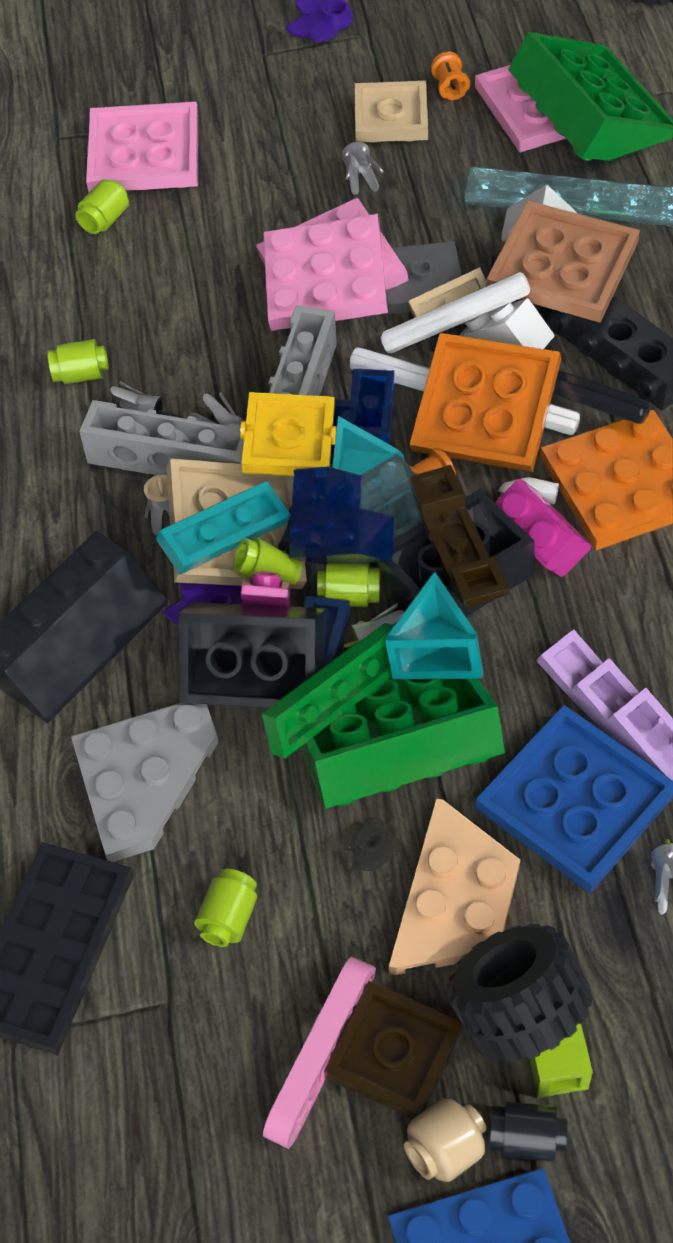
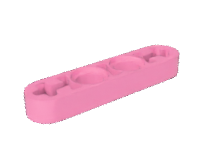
[263,957,376,1149]

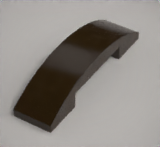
[409,465,510,607]

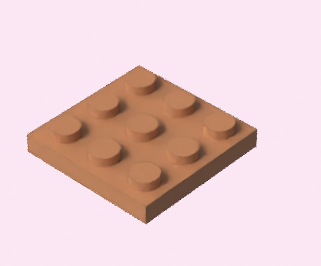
[486,200,640,323]

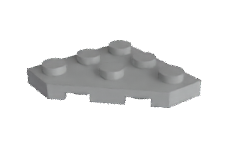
[71,703,218,862]

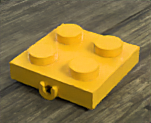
[240,392,337,478]

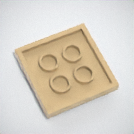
[166,458,307,589]

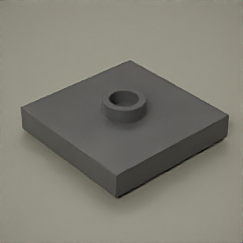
[386,241,462,314]

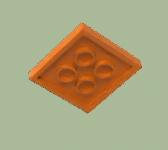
[409,333,561,473]
[540,409,673,551]

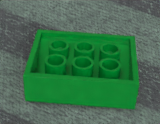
[508,32,673,161]
[300,676,505,809]

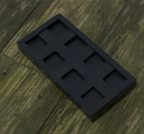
[0,842,134,1056]

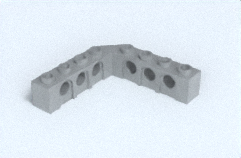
[79,305,337,475]

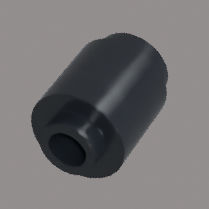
[490,1102,567,1162]

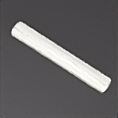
[380,272,530,354]

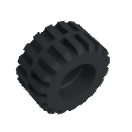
[446,924,593,1062]

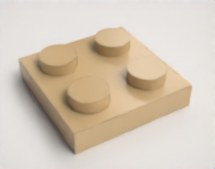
[355,81,428,143]

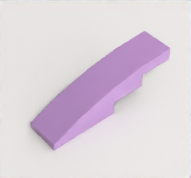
[536,629,673,780]

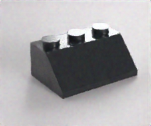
[373,489,535,617]
[178,602,326,708]

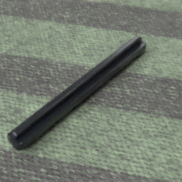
[429,331,650,424]

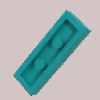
[156,481,291,575]

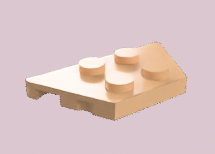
[389,799,520,975]

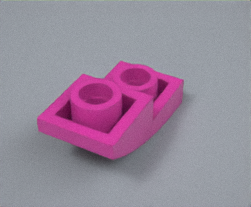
[241,571,290,606]

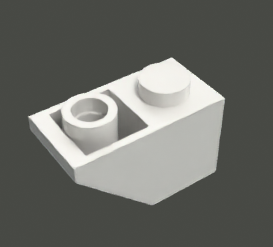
[459,298,555,349]

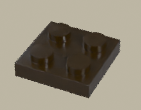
[324,981,462,1119]

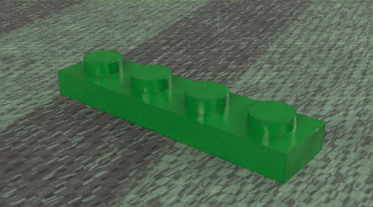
[262,623,395,759]

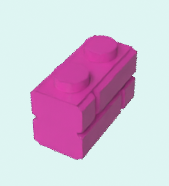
[495,478,592,577]

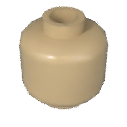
[404,1098,486,1182]

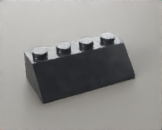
[0,531,168,723]

